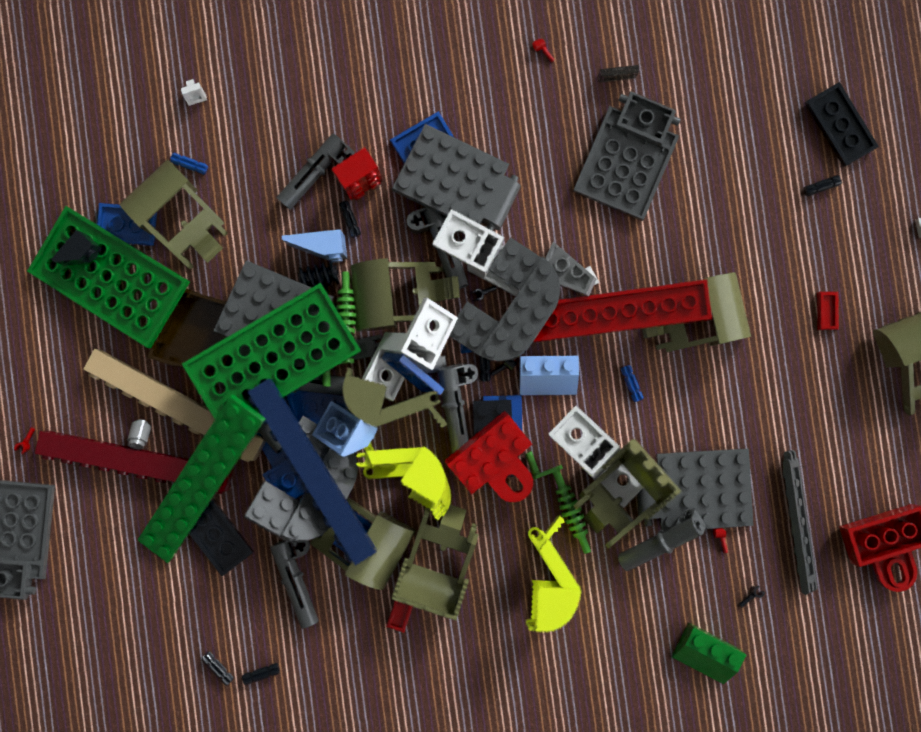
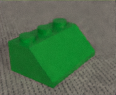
[671,623,746,684]

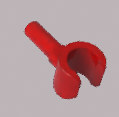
[532,39,555,63]
[14,427,35,454]
[713,528,728,553]

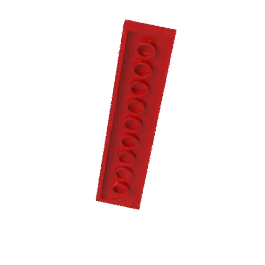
[533,279,712,343]

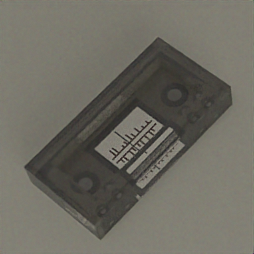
[598,65,639,83]

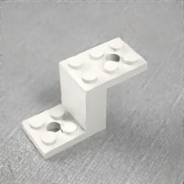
[432,209,520,296]
[362,298,458,401]
[549,406,643,508]

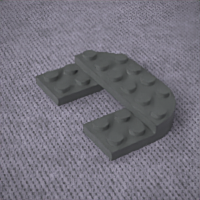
[449,237,560,362]
[244,416,358,543]

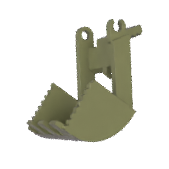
[119,159,228,270]
[350,258,460,332]
[642,272,752,352]
[872,312,921,416]
[343,368,447,427]
[573,439,681,549]
[310,497,416,590]
[392,505,479,621]

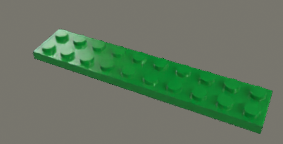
[138,394,265,563]

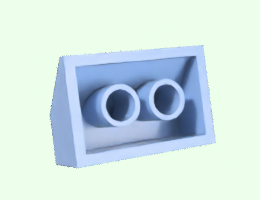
[519,356,579,395]
[312,401,378,457]

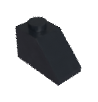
[51,230,102,266]

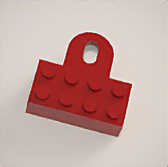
[445,411,533,502]
[839,504,921,592]

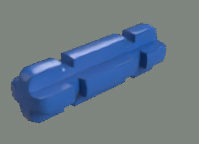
[170,153,208,175]
[621,365,643,402]

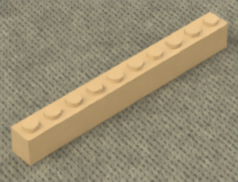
[84,349,266,462]

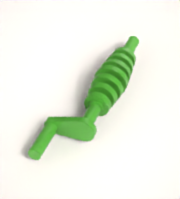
[323,272,357,387]
[525,451,591,554]

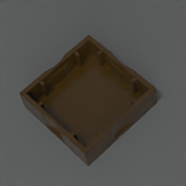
[147,289,232,377]

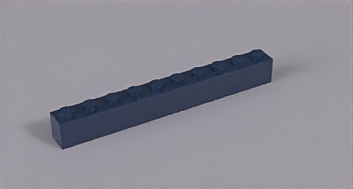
[248,379,377,566]

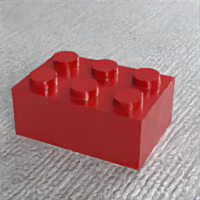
[332,147,383,201]

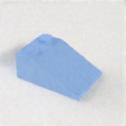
[282,229,347,263]

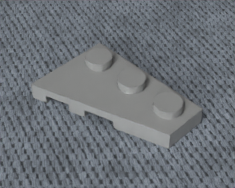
[545,241,597,296]

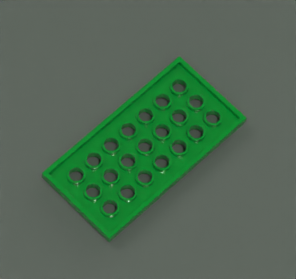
[27,206,190,349]
[182,283,361,419]

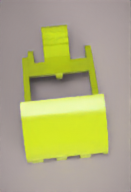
[356,442,451,521]
[525,516,581,632]

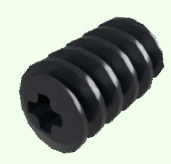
[298,261,340,287]

